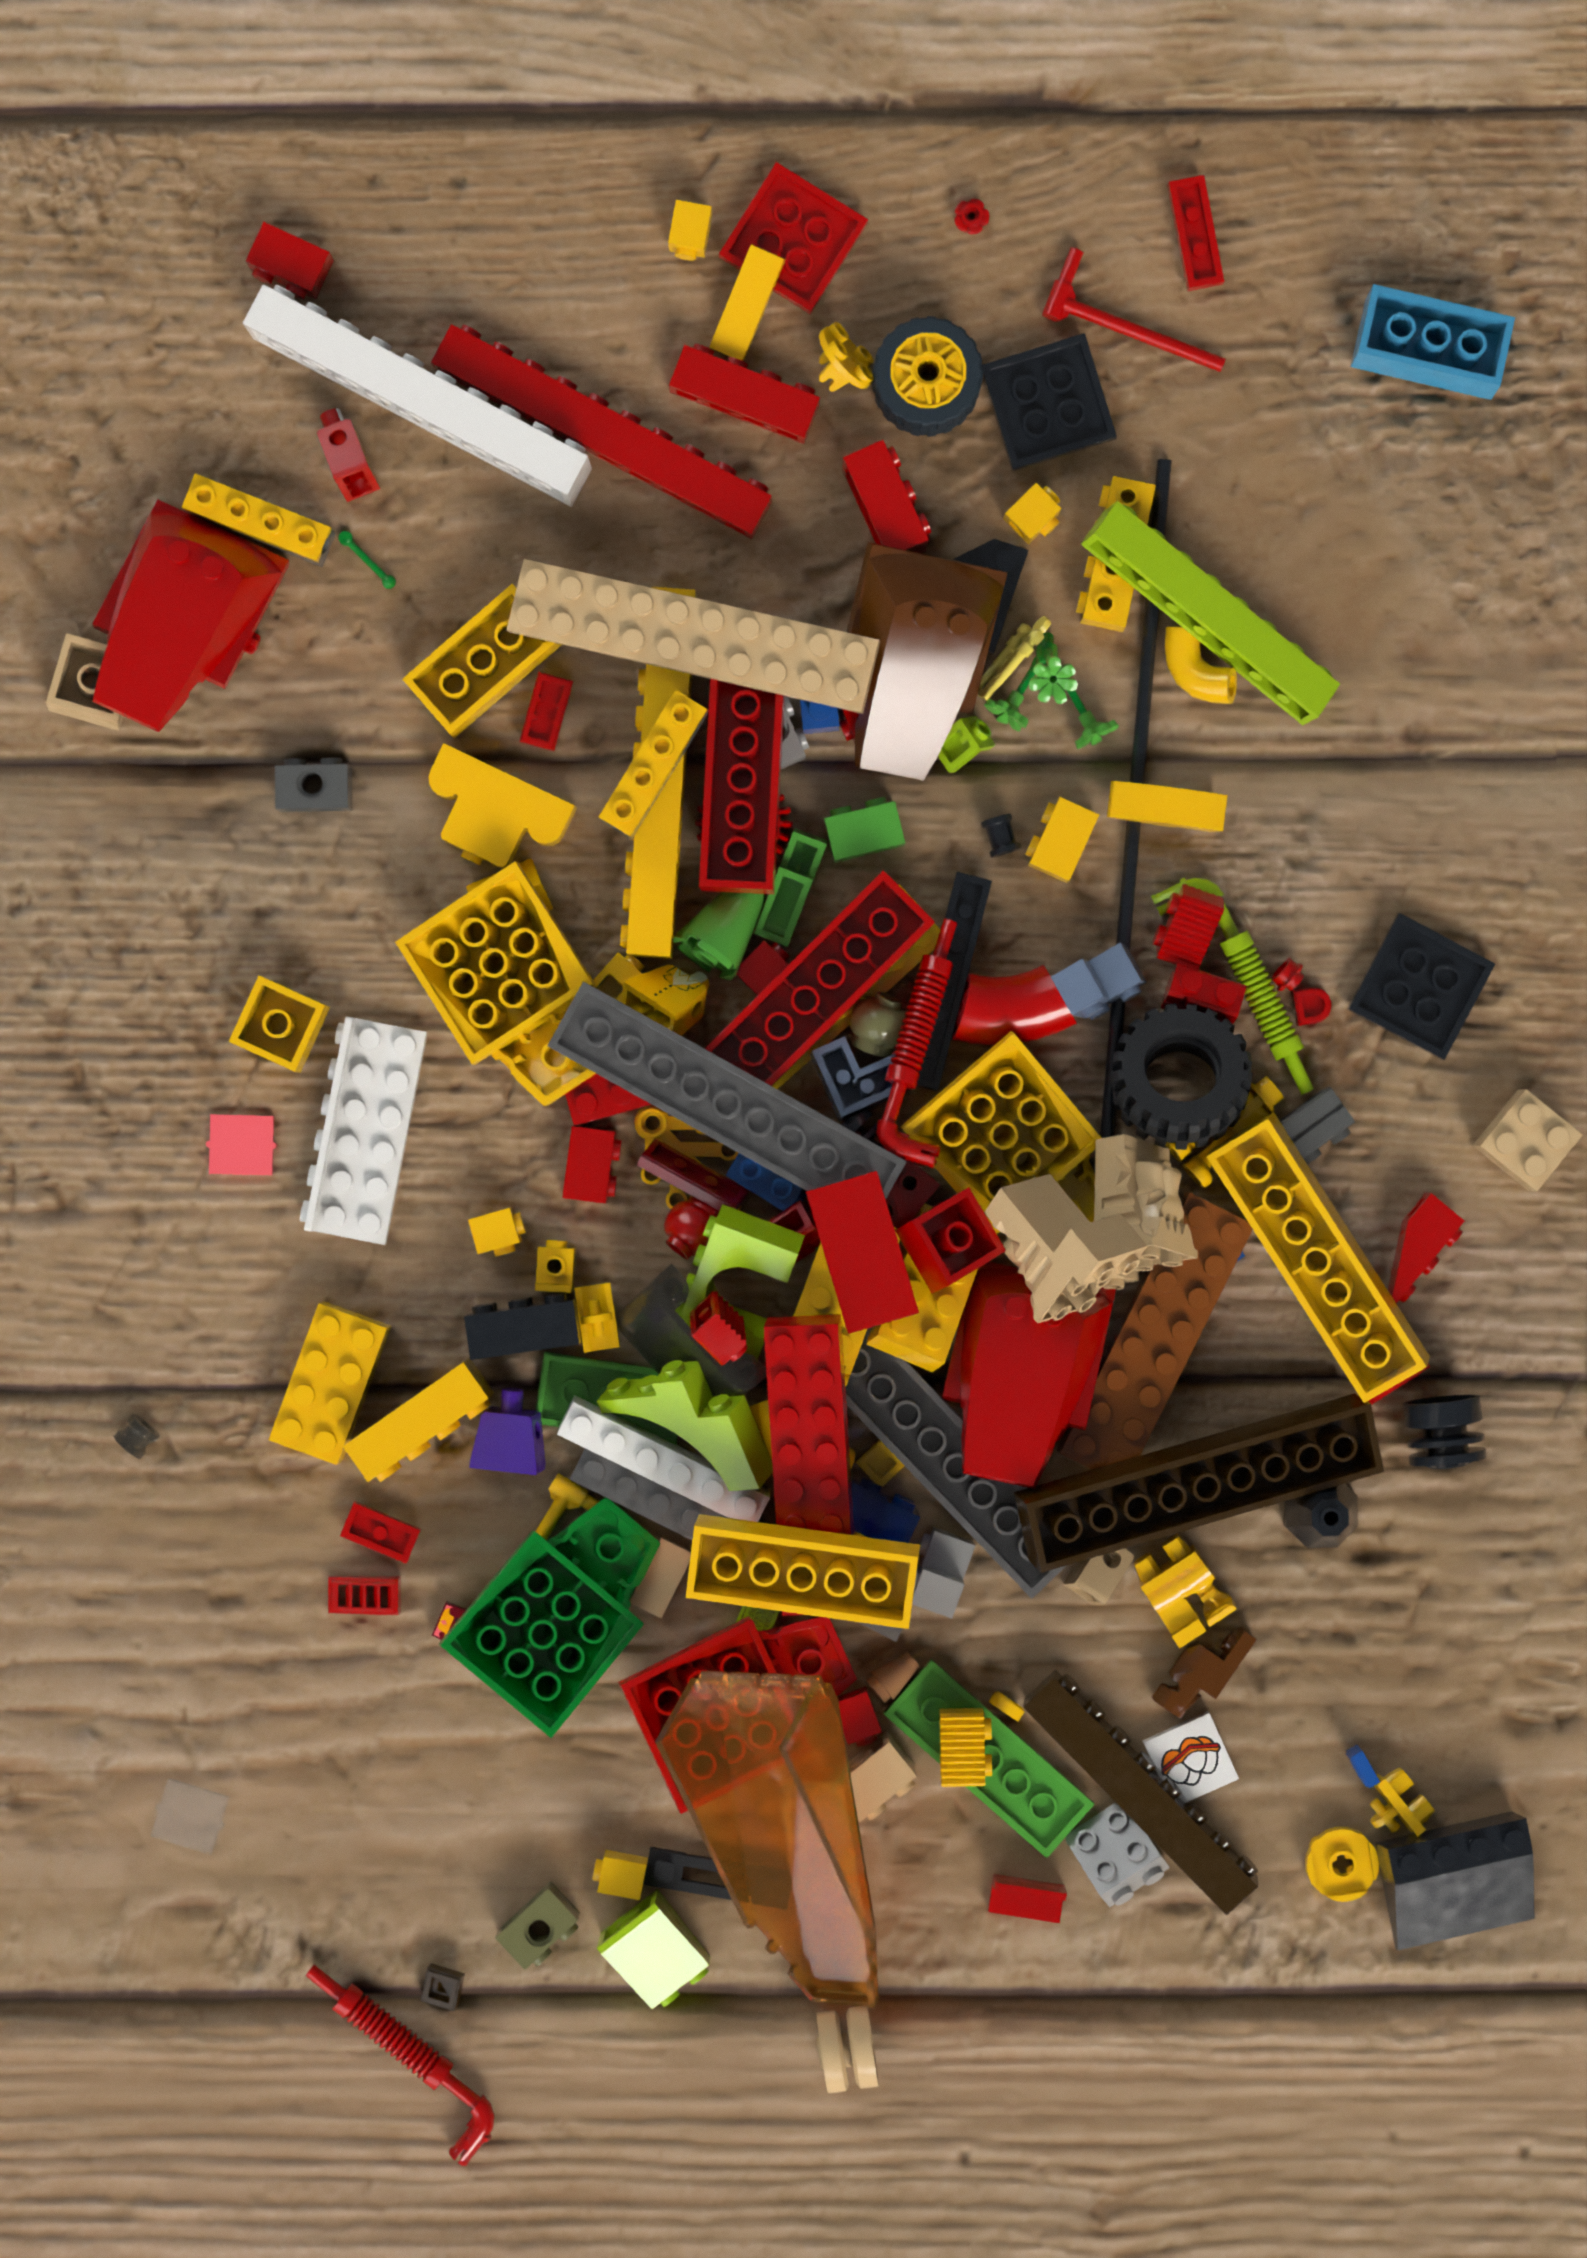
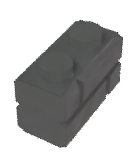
[1279,1087,1355,1164]

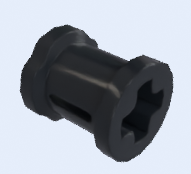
[981,813,1022,858]

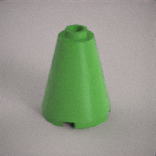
[673,892,766,980]

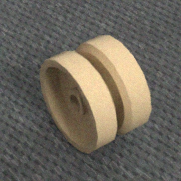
[816,2005,879,2094]

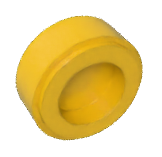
[988,1691,1025,1722]

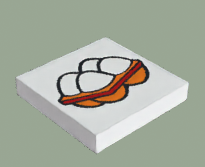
[1142,1711,1239,1803]

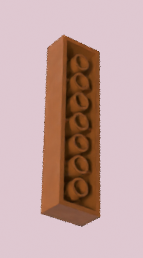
[1057,1192,1253,1469]

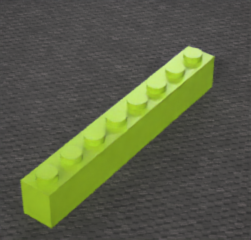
[1081,501,1340,725]

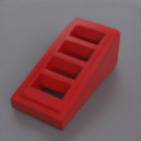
[328,1576,401,1615]

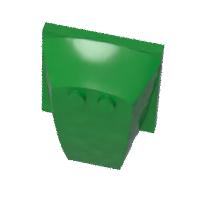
[438,1497,661,1738]

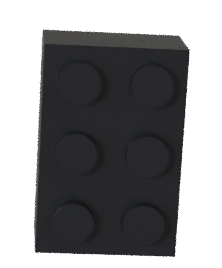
[464,1292,582,1360]

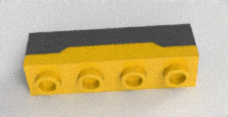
[182,473,336,568]
[599,690,708,839]

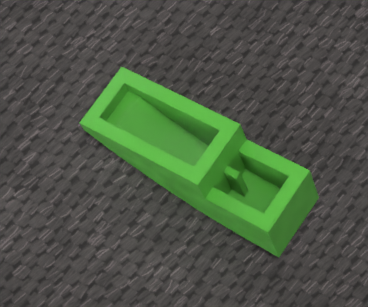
[754,828,829,947]

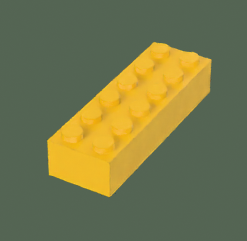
[686,1514,920,1629]

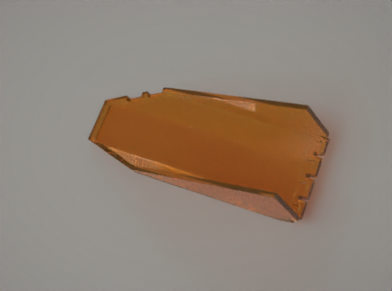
[655,1671,879,2008]

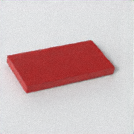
[806,1171,919,1334]

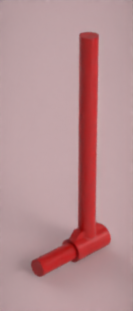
[1042,247,1226,372]

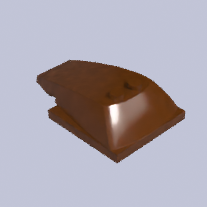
[846,542,1007,780]

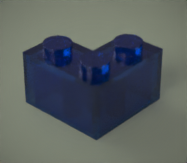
[851,1477,920,1543]

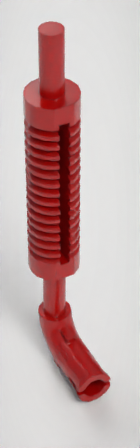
[876,919,957,1169]
[305,1964,495,2166]

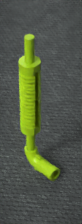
[1151,877,1314,1095]

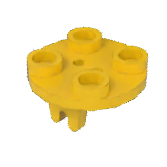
[819,322,874,392]

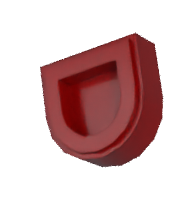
[1292,988,1332,1026]

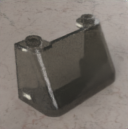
[617,1263,767,1397]

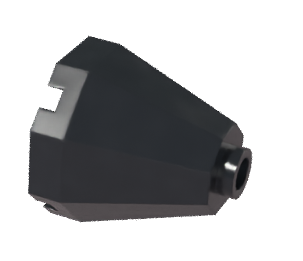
[1283,1484,1358,1548]

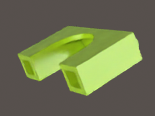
[671,1204,805,1368]

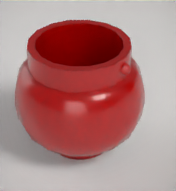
[663,1195,719,1260]

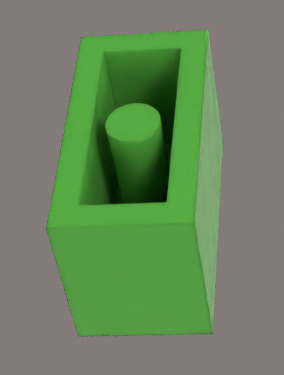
[824,797,905,863]

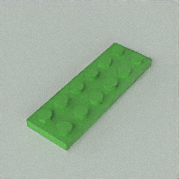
[883,1658,1094,1858]

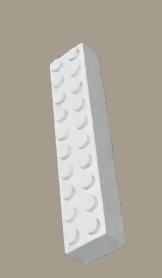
[243,284,592,507]

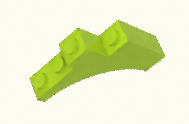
[597,1360,773,1491]

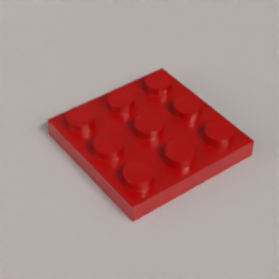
[719,162,868,315]

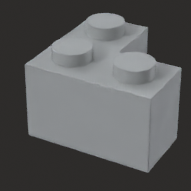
[913,1527,975,1619]

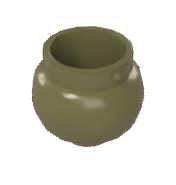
[848,992,907,1058]

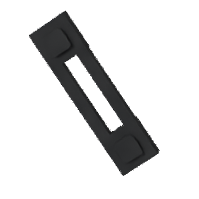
[644,1847,793,1909]

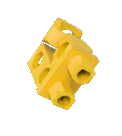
[1134,1533,1237,1649]

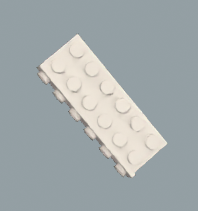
[300,1016,428,1245]

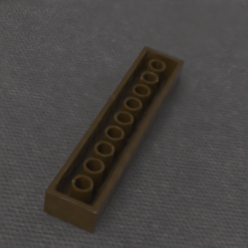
[1014,1393,1384,1573]

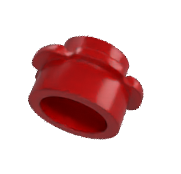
[954,198,990,235]
[1271,958,1304,991]

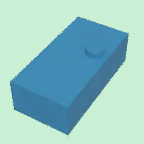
[1350,284,1515,400]

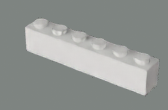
[557,1395,770,1522]

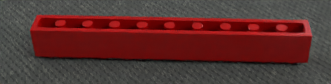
[431,324,772,540]

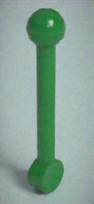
[338,531,396,589]

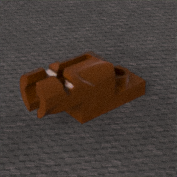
[1152,1626,1257,1719]

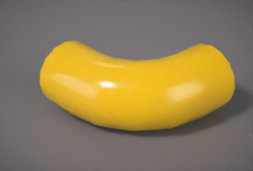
[1165,627,1237,704]

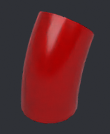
[952,964,1077,1045]

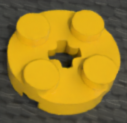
[1305,1826,1379,1902]

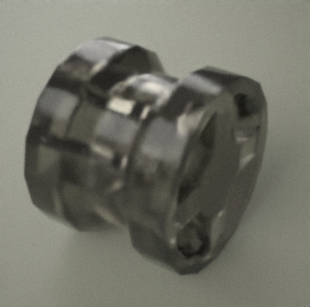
[113,1414,160,1459]

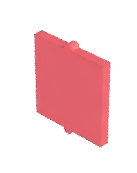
[206,1114,277,1176]

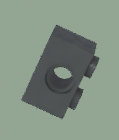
[275,758,353,812]

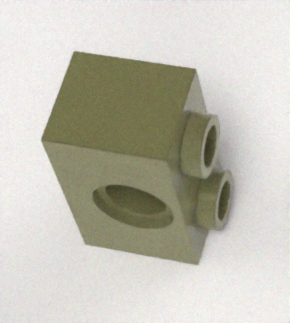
[495,1881,580,1970]

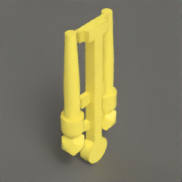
[978,616,1051,701]

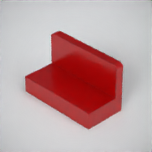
[987,1874,1067,1924]

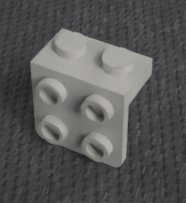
[1066,1802,1170,1907]

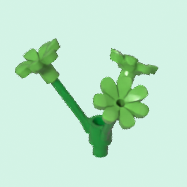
[984,632,1119,749]

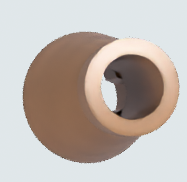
[865,1651,920,1704]

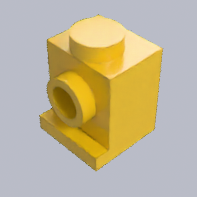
[535,1240,576,1293]

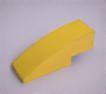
[1107,781,1228,832]

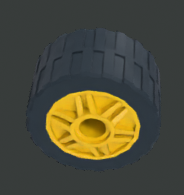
[872,316,983,437]

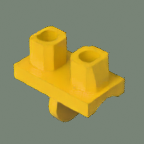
[574,1282,620,1353]
[1370,1768,1435,1837]

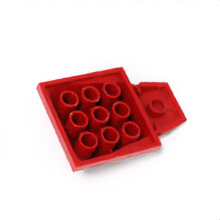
[92,499,289,732]
[942,1262,1116,1489]
[618,1616,857,1814]

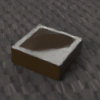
[421,1963,465,2011]

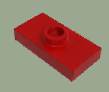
[519,671,574,752]

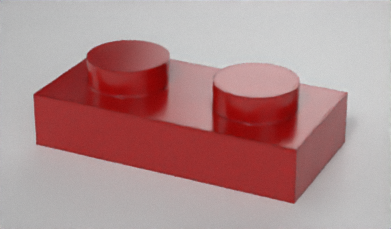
[340,1501,422,1564]

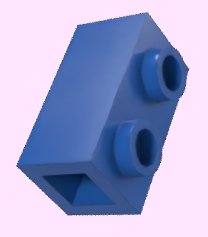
[726,1153,807,1211]

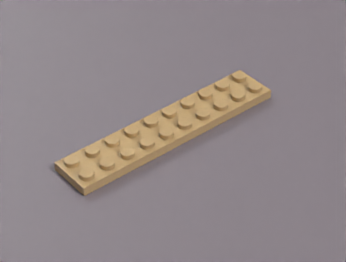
[507,559,880,714]

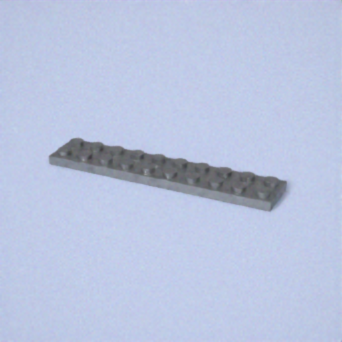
[548,982,907,1199]

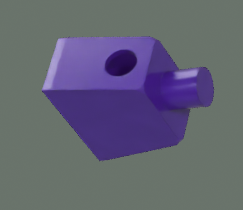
[469,1388,546,1475]

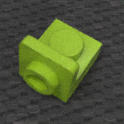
[938,716,995,773]

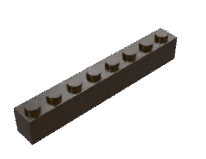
[1023,1669,1258,1916]

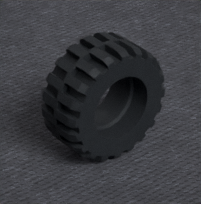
[1111,1003,1253,1150]

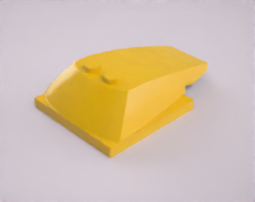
[395,861,596,1106]
[900,1031,1101,1234]

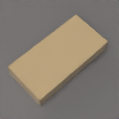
[630,1537,691,1619]

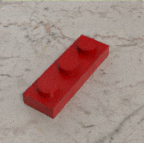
[1167,175,1225,292]

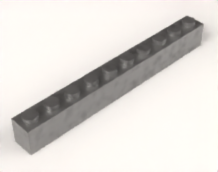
[570,1448,903,1642]

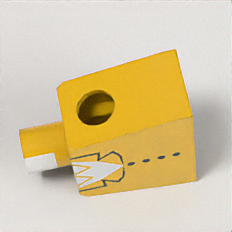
[622,965,709,1036]

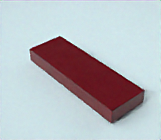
[637,1139,749,1211]

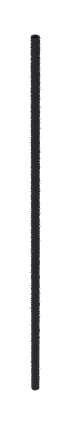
[1100,459,1172,1138]

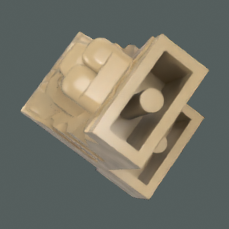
[1094,1134,1198,1290]
[984,1174,1147,1323]

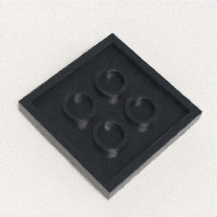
[981,333,1117,472]
[1347,913,1495,1060]

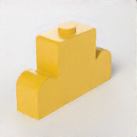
[428,743,577,869]

